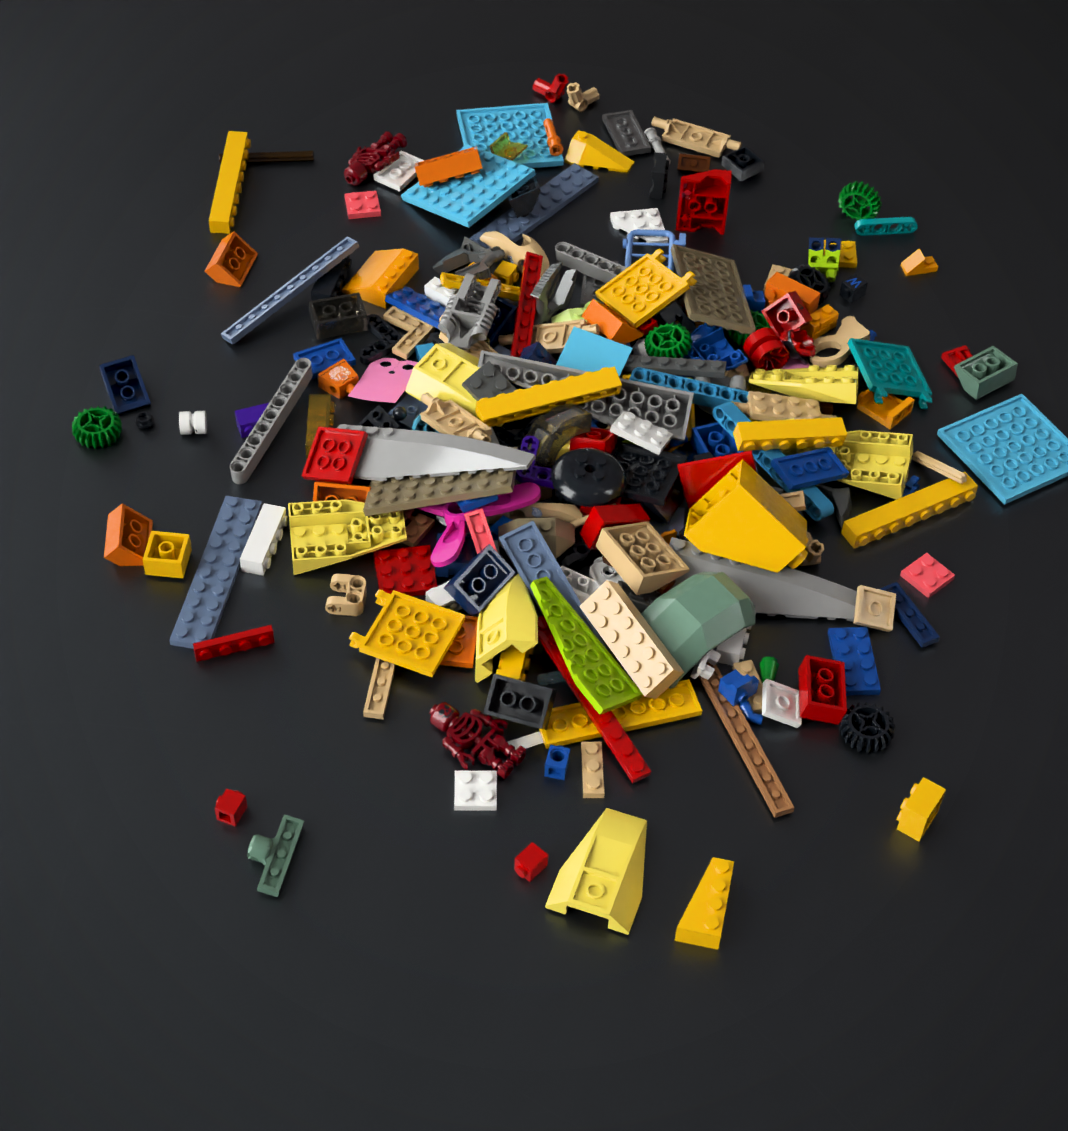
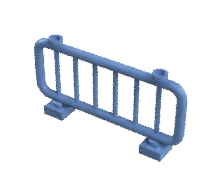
[623,229,686,315]

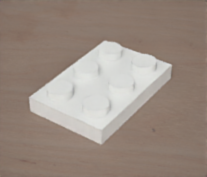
[374,150,425,191]
[610,411,673,455]

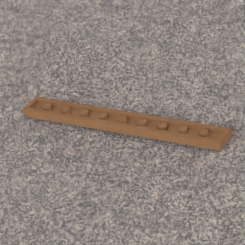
[693,662,795,818]

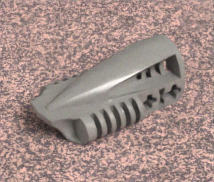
[438,273,502,350]

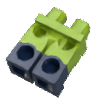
[808,237,841,282]

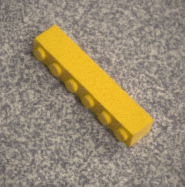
[733,417,847,451]

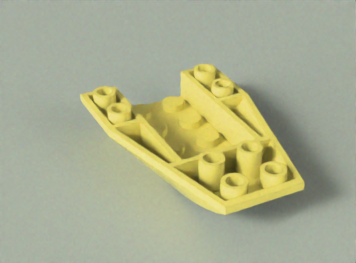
[405,343,503,427]
[475,573,538,683]
[545,808,647,935]

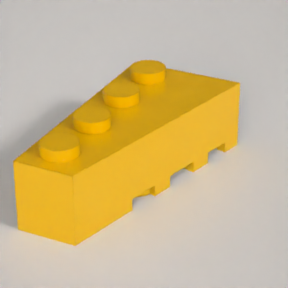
[675,857,734,950]

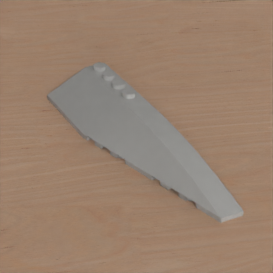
[478,350,694,441]
[337,424,536,481]
[656,537,857,621]

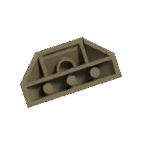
[498,517,575,559]

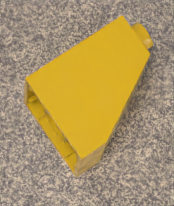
[684,459,809,573]

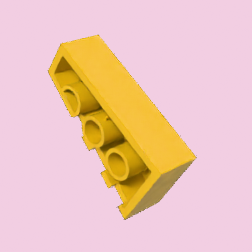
[496,645,534,682]

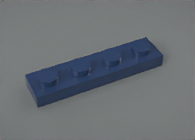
[880,582,940,648]

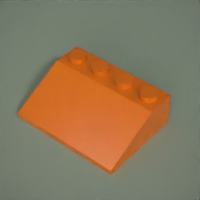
[415,146,483,188]

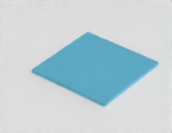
[556,327,633,377]

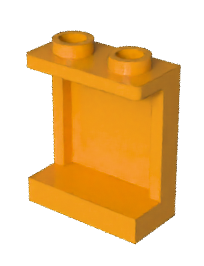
[857,389,915,430]

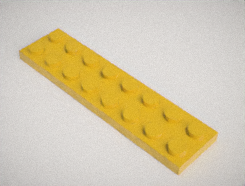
[539,679,702,749]

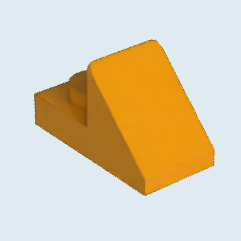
[900,249,938,276]

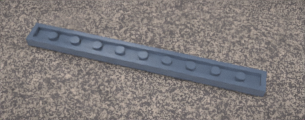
[221,236,360,344]

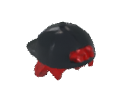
[779,328,816,364]

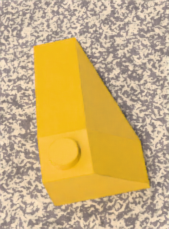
[564,130,634,173]

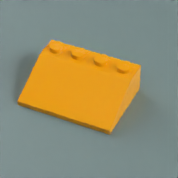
[342,249,419,309]

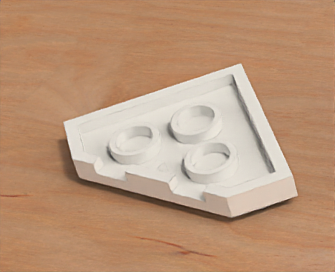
[610,208,668,243]

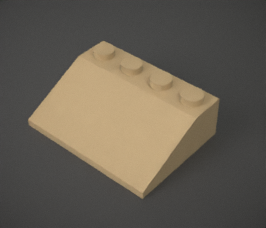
[596,521,690,595]

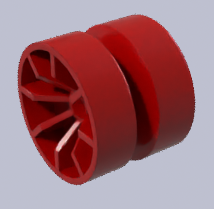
[743,328,789,371]

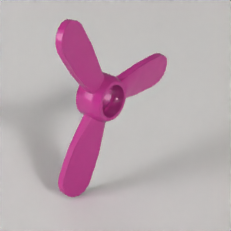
[416,482,541,567]

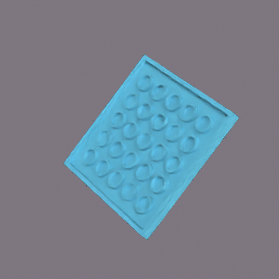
[456,103,564,168]
[401,144,536,228]
[937,394,1068,505]

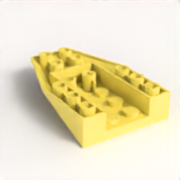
[749,365,859,404]
[797,430,913,500]
[288,499,407,575]

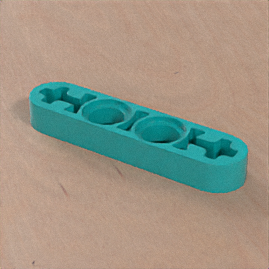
[854,217,918,236]

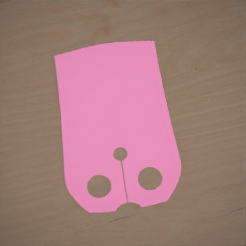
[348,358,418,403]

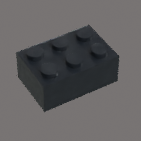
[483,674,557,730]

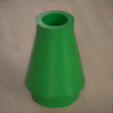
[759,656,779,684]

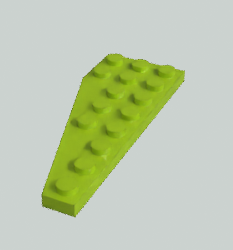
[530,576,643,715]

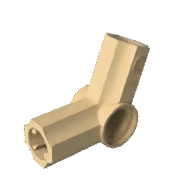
[567,82,600,112]
[800,532,824,566]

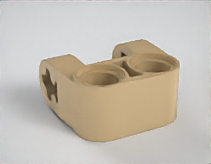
[325,573,367,616]

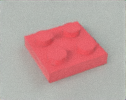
[344,191,381,219]
[900,553,955,599]

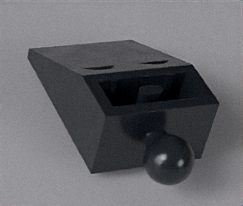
[357,405,407,429]

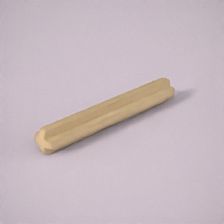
[912,451,967,484]

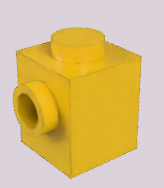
[494,260,519,285]

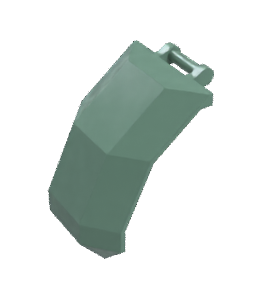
[641,572,756,689]

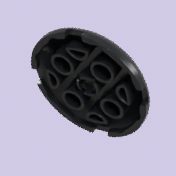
[551,448,627,507]

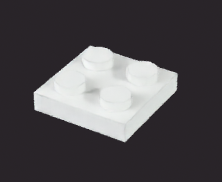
[762,679,802,728]
[454,771,497,811]

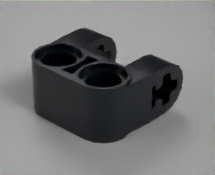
[559,530,591,571]

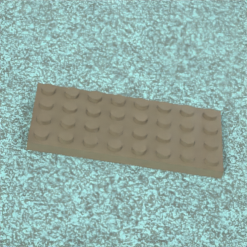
[671,244,756,334]
[363,447,518,516]

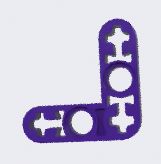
[515,436,554,488]

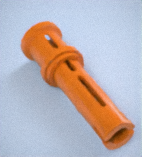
[543,118,563,156]

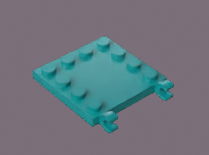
[847,338,932,409]

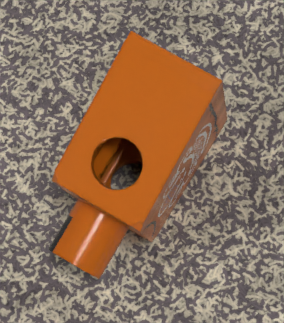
[318,358,359,399]

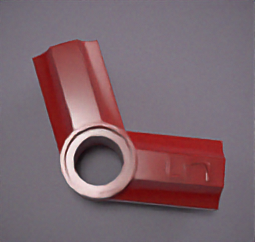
[533,73,568,103]

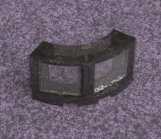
[519,403,592,469]

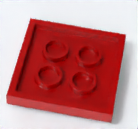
[301,426,368,485]
[373,545,437,596]

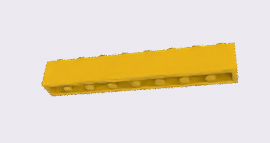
[209,131,251,234]
[475,366,622,427]
[841,472,978,548]

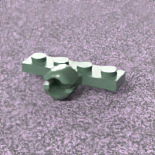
[247,814,304,897]

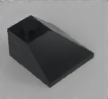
[508,177,541,218]

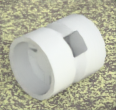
[179,411,207,435]

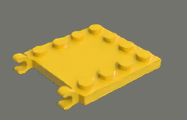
[595,248,697,328]
[349,590,465,677]

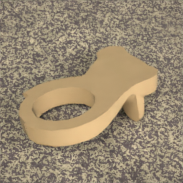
[809,316,870,368]

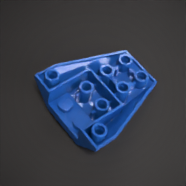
[676,323,748,379]

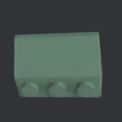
[954,346,1018,400]

